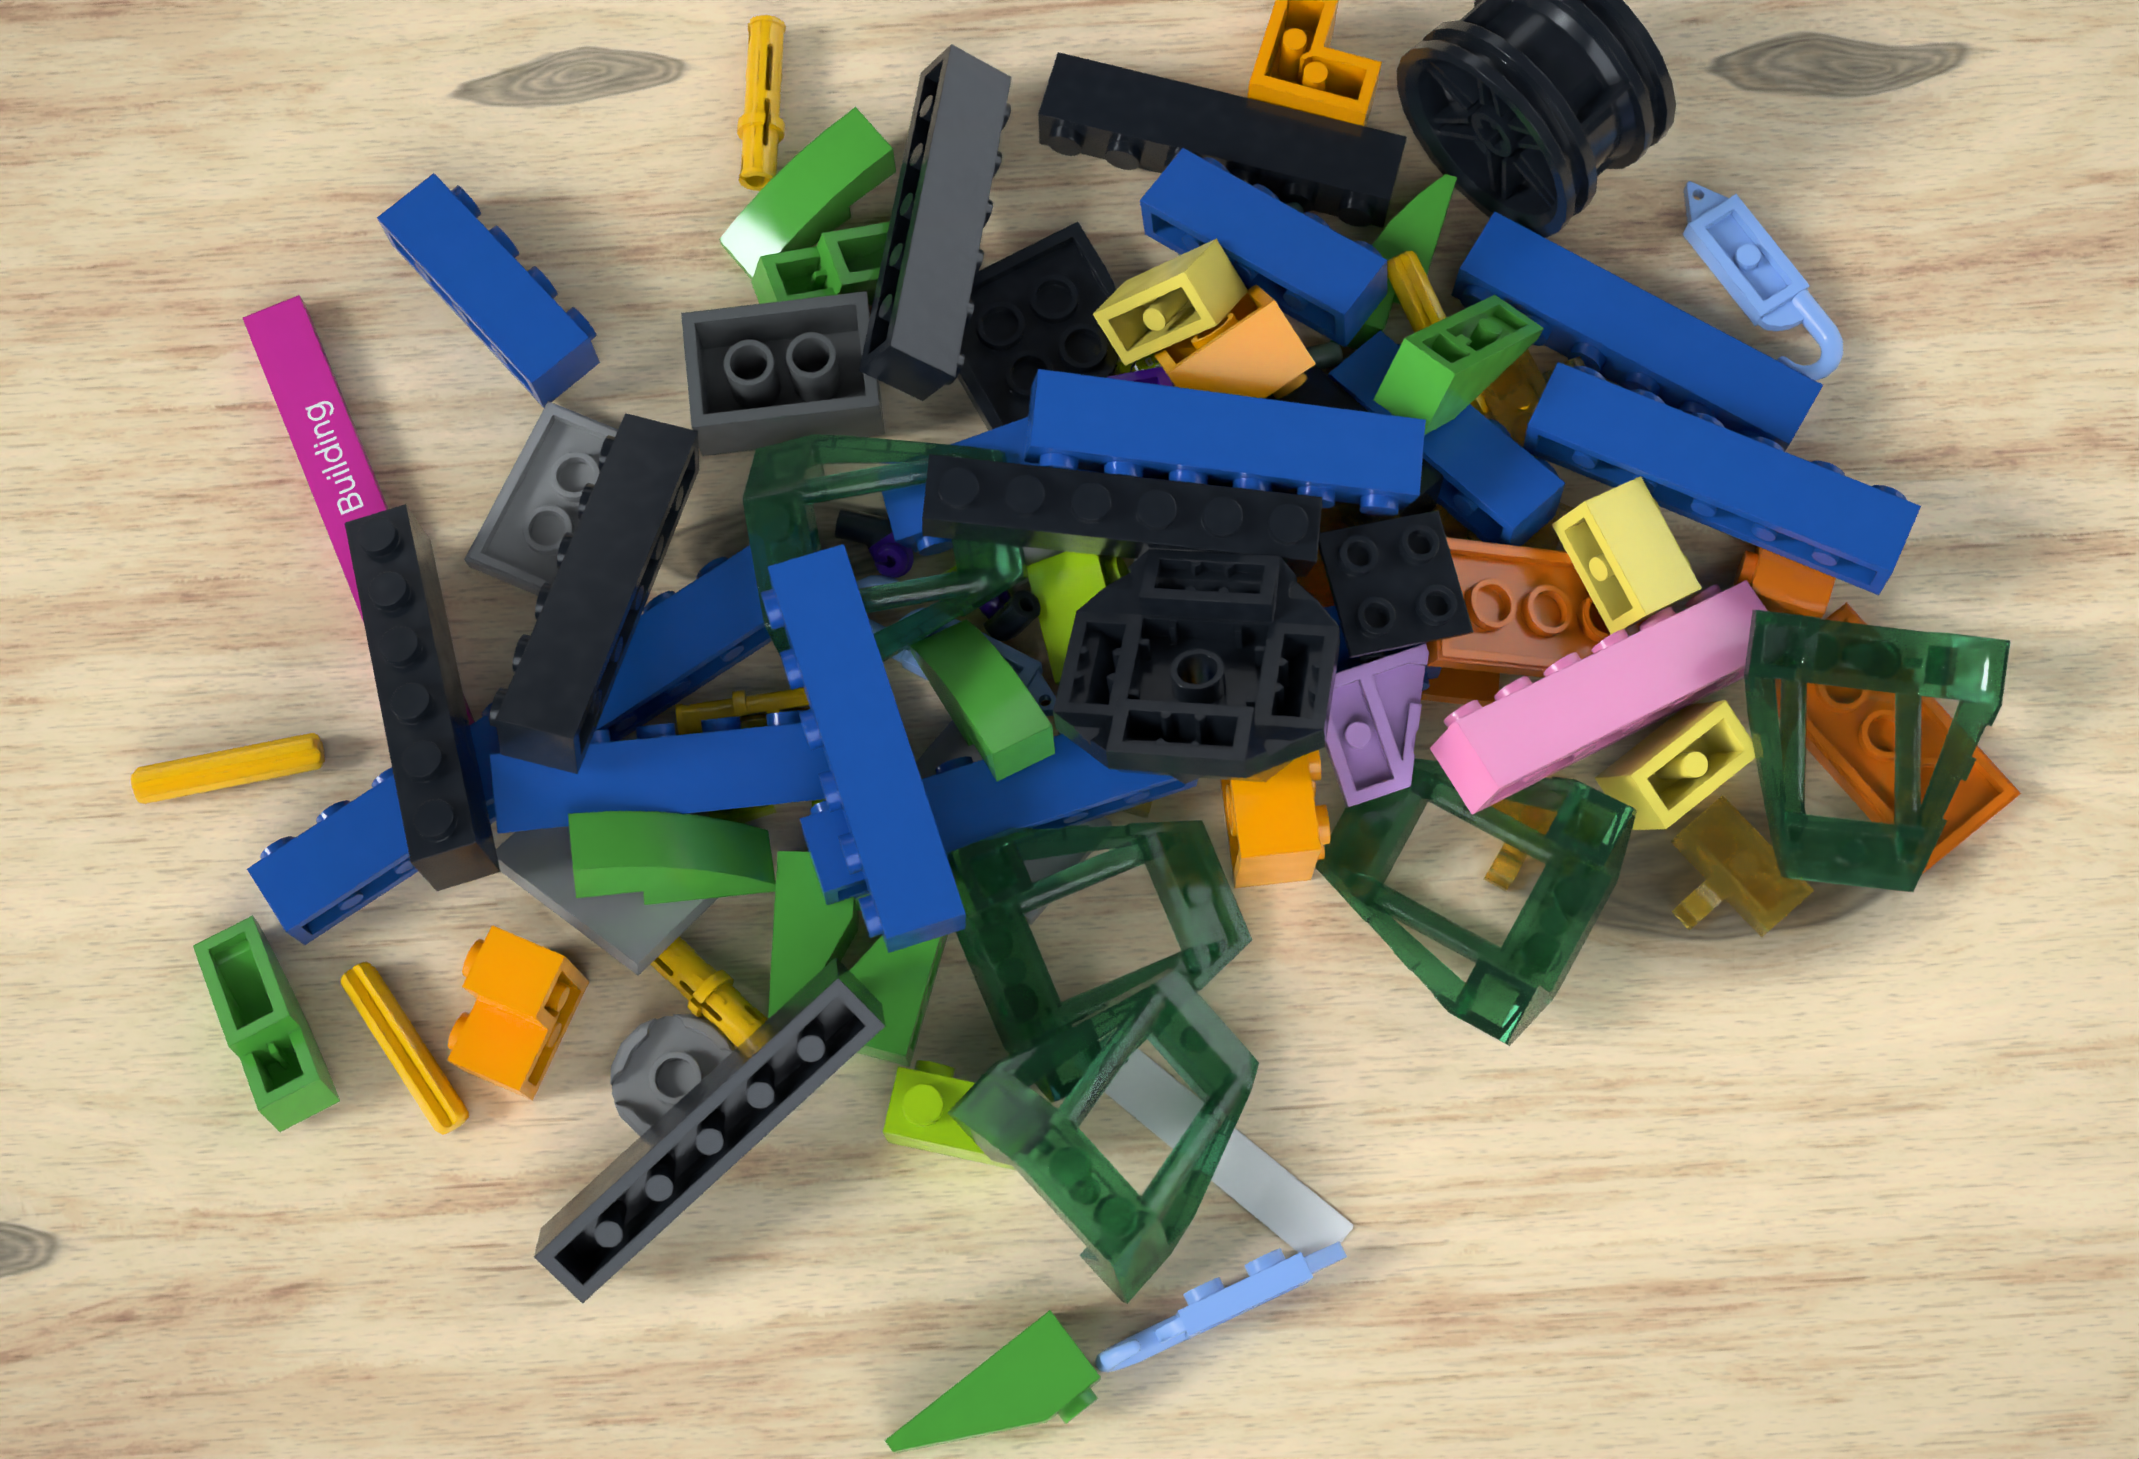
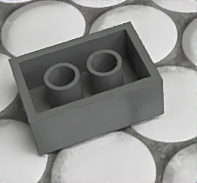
[681,291,885,456]

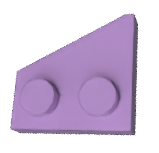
[1325,644,1429,808]

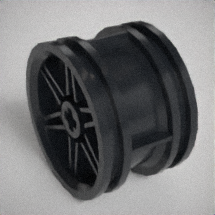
[1397,0,1676,238]

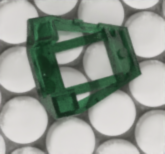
[743,434,1028,663]
[1744,610,2011,892]
[1315,758,1637,1046]
[948,820,1252,1103]
[947,968,1259,1304]

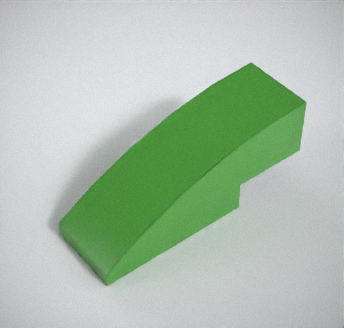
[719,107,896,280]
[1330,174,1457,349]
[751,221,890,306]
[910,619,1055,782]
[568,811,776,905]
[193,915,340,1132]

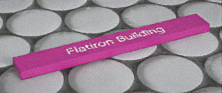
[242,295,475,725]

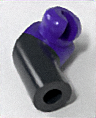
[835,508,914,577]
[979,587,1041,641]

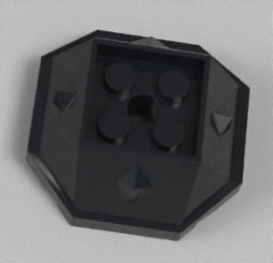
[1053,549,1340,784]

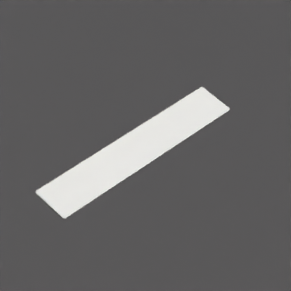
[1074,1025,1353,1257]

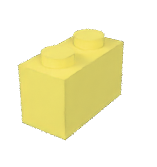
[1093,238,1248,365]
[1552,476,1702,634]
[1595,700,1761,830]

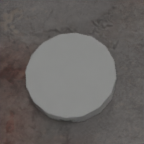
[610,1014,735,1137]

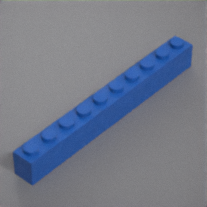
[247,517,819,945]

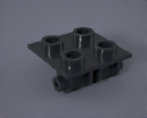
[1318,510,1473,664]

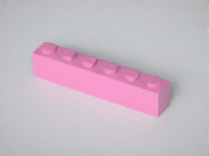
[1430,580,1790,815]

